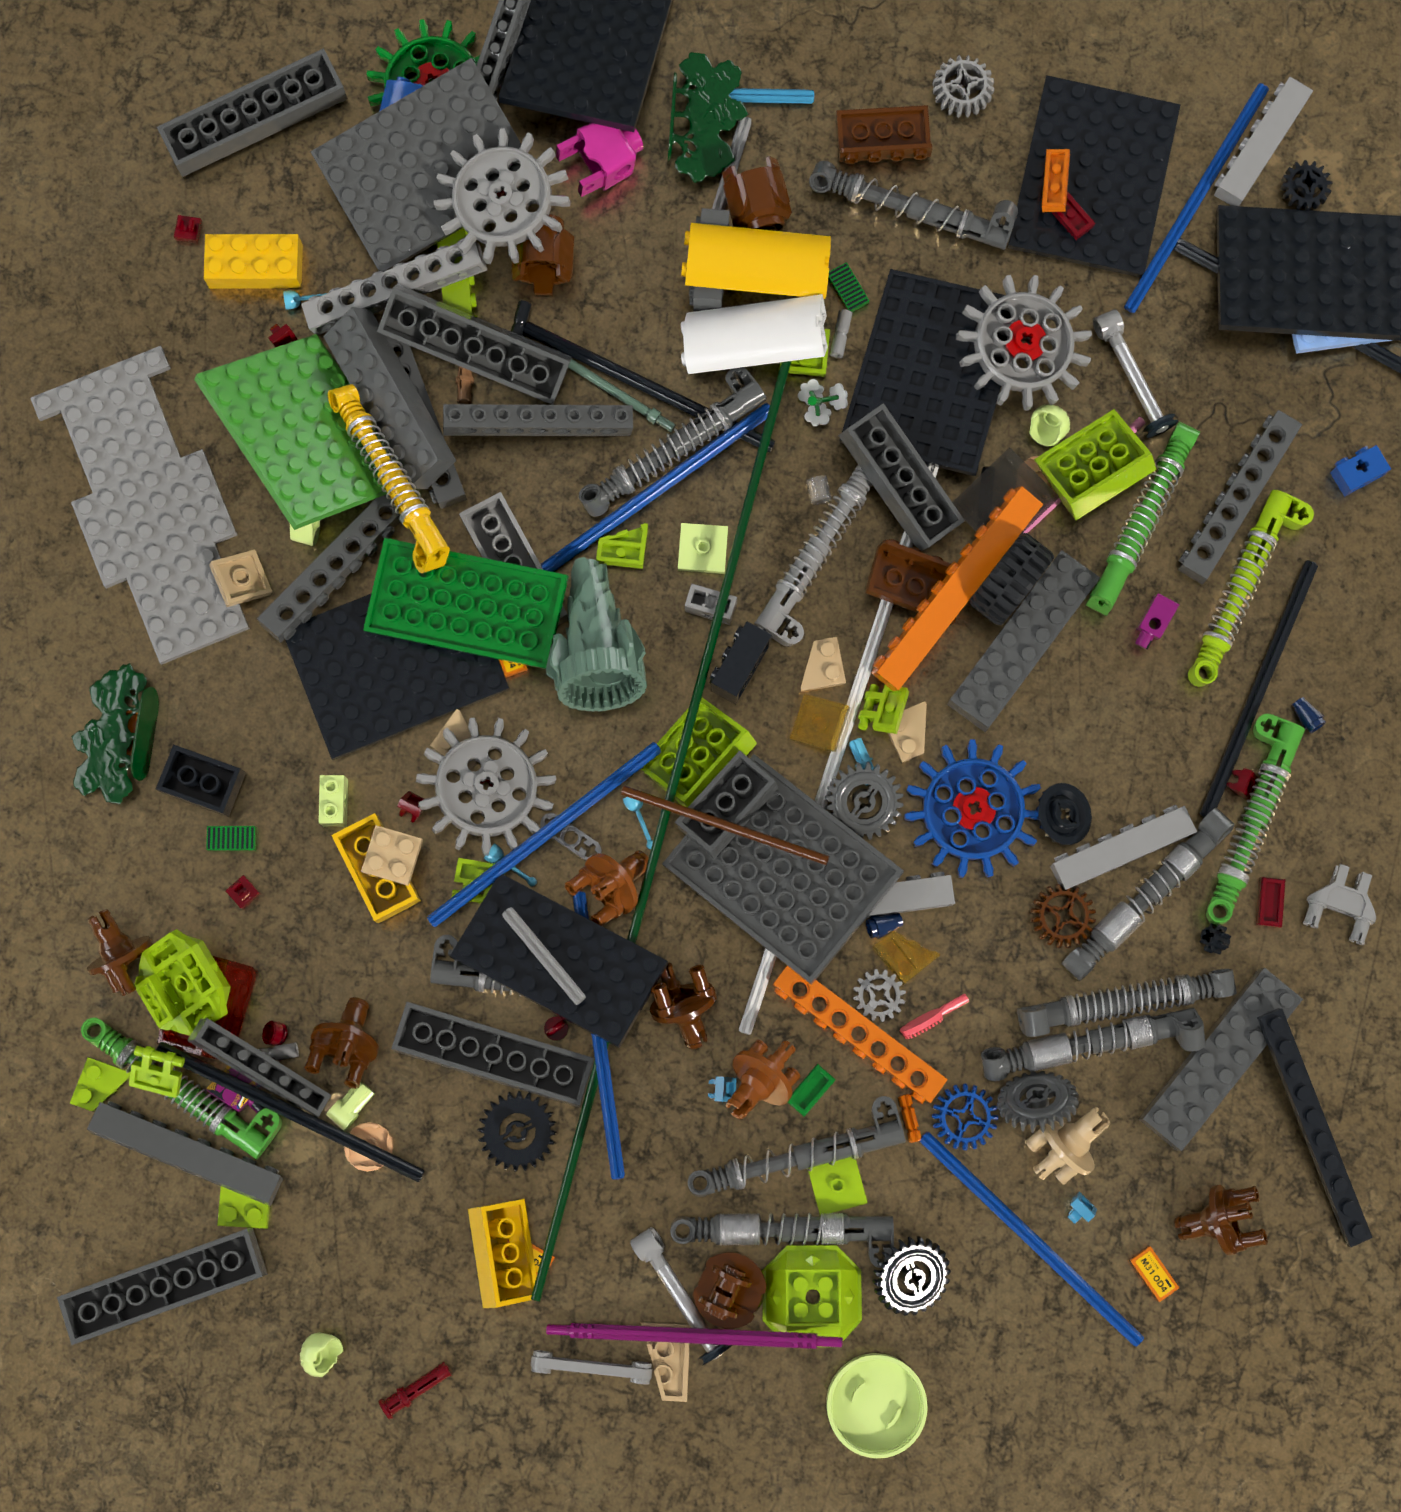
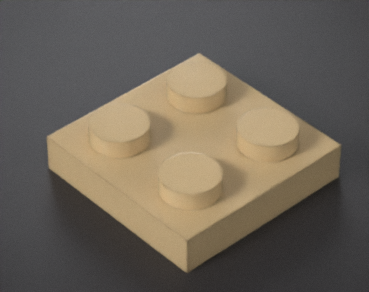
[209,550,272,607]
[361,825,423,886]

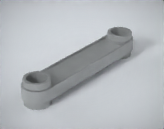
[530,1350,652,1384]

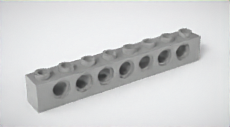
[301,238,488,335]

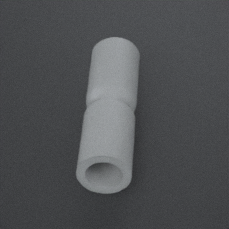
[829,309,852,358]
[258,1042,299,1060]

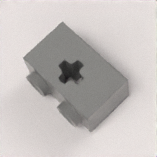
[685,583,737,625]

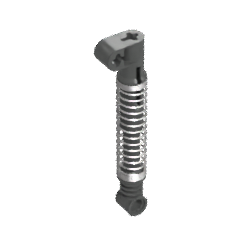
[1017,969,1237,1037]

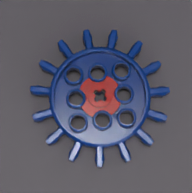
[904,739,1041,878]

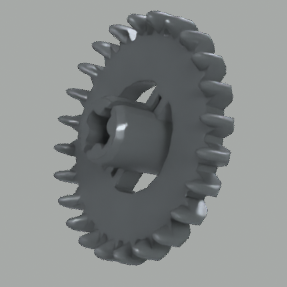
[825,762,904,840]
[997,1071,1079,1133]

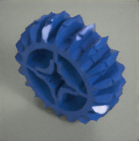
[931,1083,998,1150]

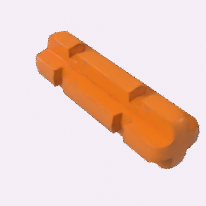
[898,1094,921,1143]

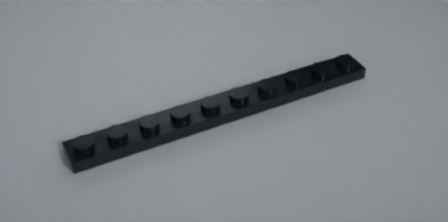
[1257,1008,1373,1247]

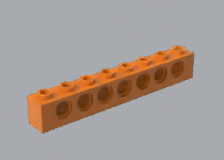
[773,966,948,1104]

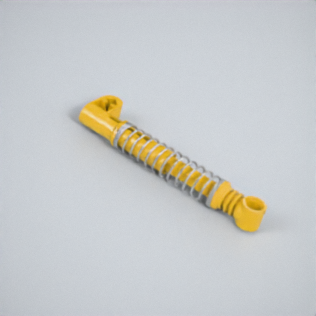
[328,384,450,573]

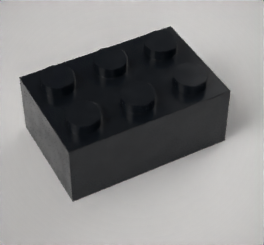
[709,621,772,705]
[156,744,246,817]

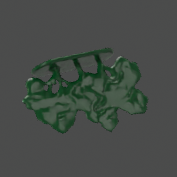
[667,52,749,183]
[71,663,159,804]

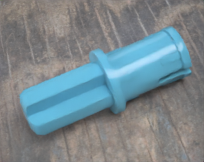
[849,738,874,786]

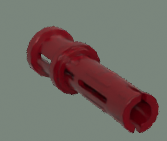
[378,1362,452,1420]

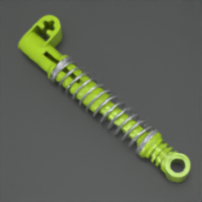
[1188,490,1314,687]

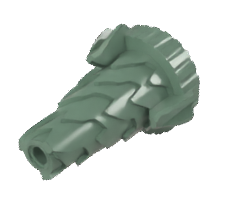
[546,557,647,712]

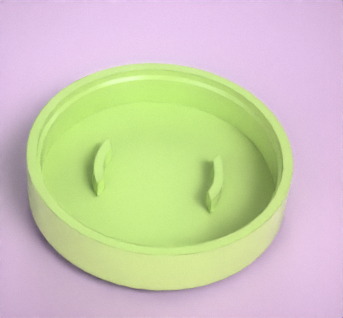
[826,1353,927,1458]

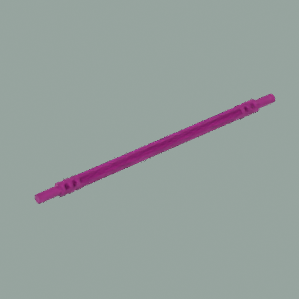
[546,1323,843,1349]

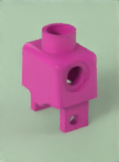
[556,123,643,197]

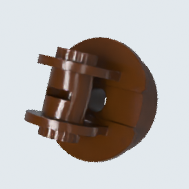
[693,1252,767,1329]

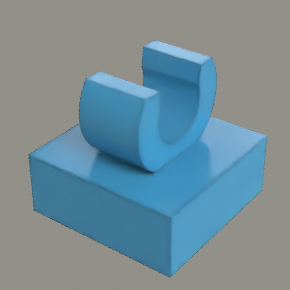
[708,1076,737,1102]
[1067,1191,1097,1224]

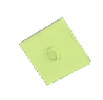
[678,523,728,574]

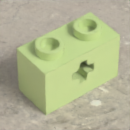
[319,775,348,827]

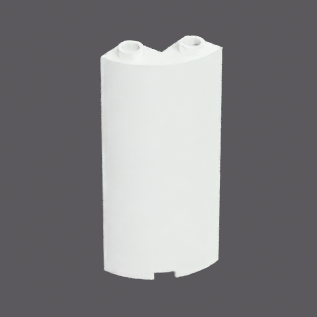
[681,294,828,374]

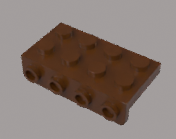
[836,105,932,164]
[865,539,956,625]

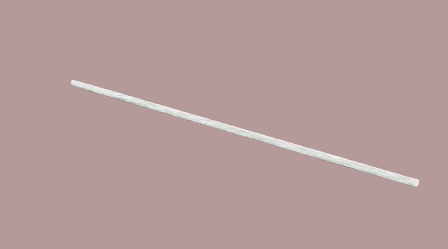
[739,464,939,1035]

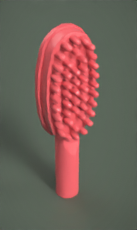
[899,993,969,1039]

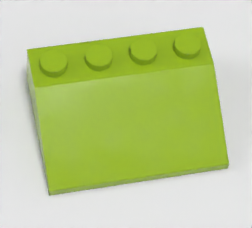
[1034,409,1156,520]
[640,697,757,807]

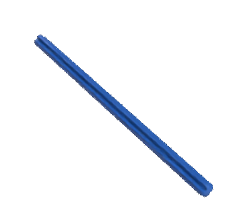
[1124,83,1269,313]
[541,403,770,572]
[427,742,661,927]
[573,891,625,1180]
[920,1132,1144,1347]

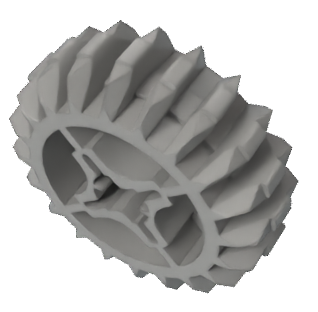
[932,55,994,118]

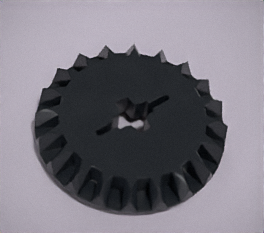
[1036,783,1092,845]

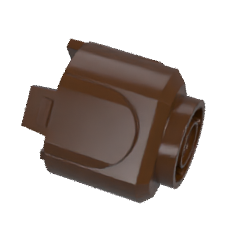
[722,156,792,231]
[511,214,574,296]

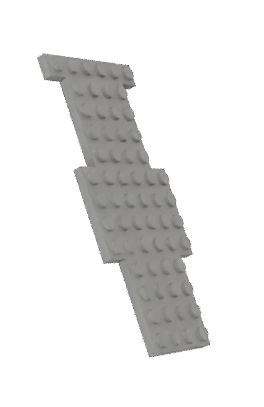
[30,346,250,665]

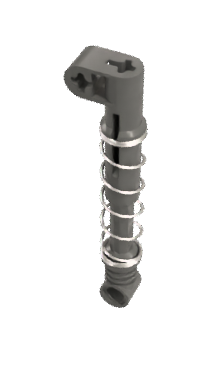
[809,161,1018,250]
[688,1096,906,1197]

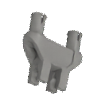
[1303,864,1376,945]

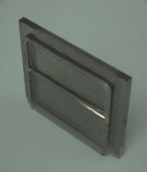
[952,447,1059,537]

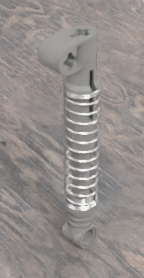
[754,464,872,646]

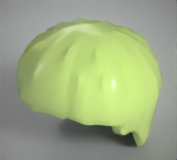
[1029,404,1070,446]
[300,1332,343,1377]

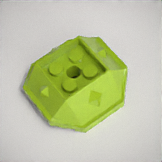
[134,929,231,1036]
[762,1245,862,1347]

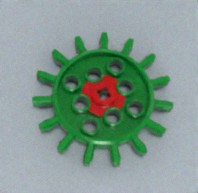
[366,19,480,107]

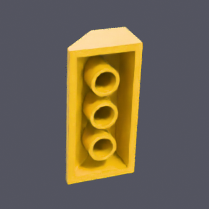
[468,1199,537,1308]

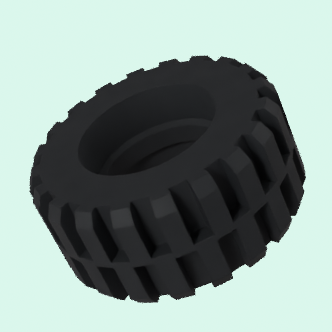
[969,533,1054,625]

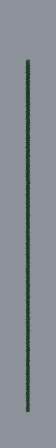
[531,361,791,1302]

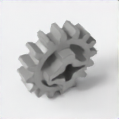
[853,969,906,1022]

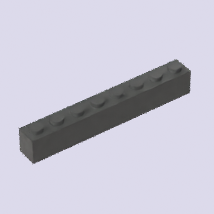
[87,1101,283,1207]

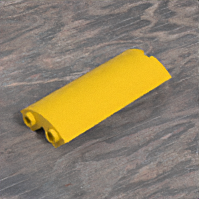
[681,223,831,299]

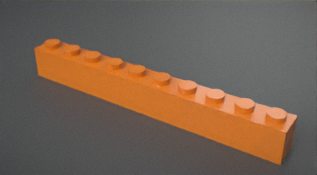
[871,486,1043,691]

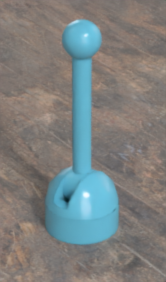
[283,290,327,310]
[623,797,653,849]
[484,843,537,887]

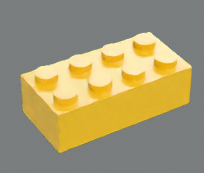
[204,234,303,289]
[331,813,421,923]

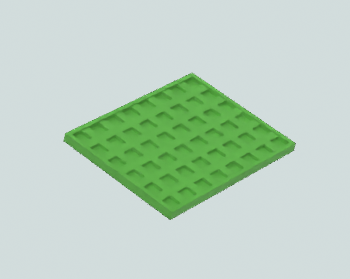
[194,334,393,530]

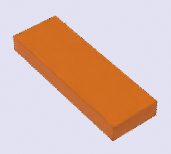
[1042,149,1070,212]

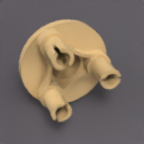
[1025,1107,1111,1184]

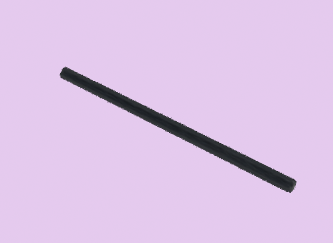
[1174,238,1401,373]
[524,322,775,452]
[1199,560,1318,818]
[156,1042,424,1182]

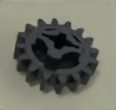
[1280,160,1333,210]

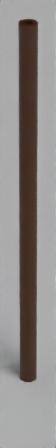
[621,786,829,865]

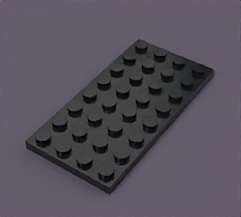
[450,874,668,1049]

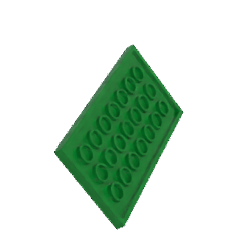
[363,538,569,669]

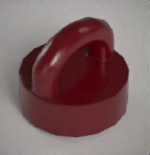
[544,1016,569,1041]
[262,1021,288,1046]

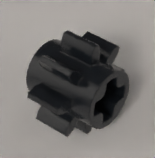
[1200,923,1231,955]

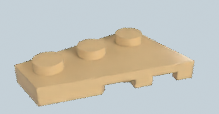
[641,1322,691,1402]

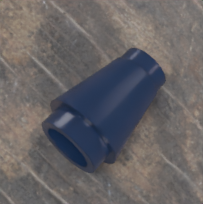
[1292,697,1326,733]
[865,913,903,939]

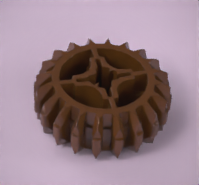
[1030,883,1096,949]

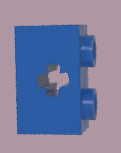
[1330,445,1391,497]

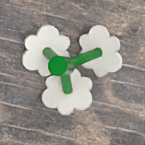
[798,379,848,426]

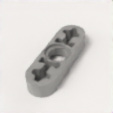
[540,813,602,861]

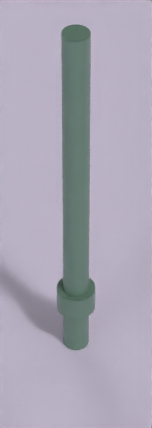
[559,351,676,432]

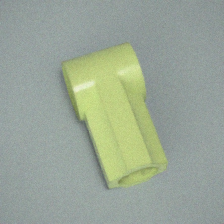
[326,1081,375,1131]

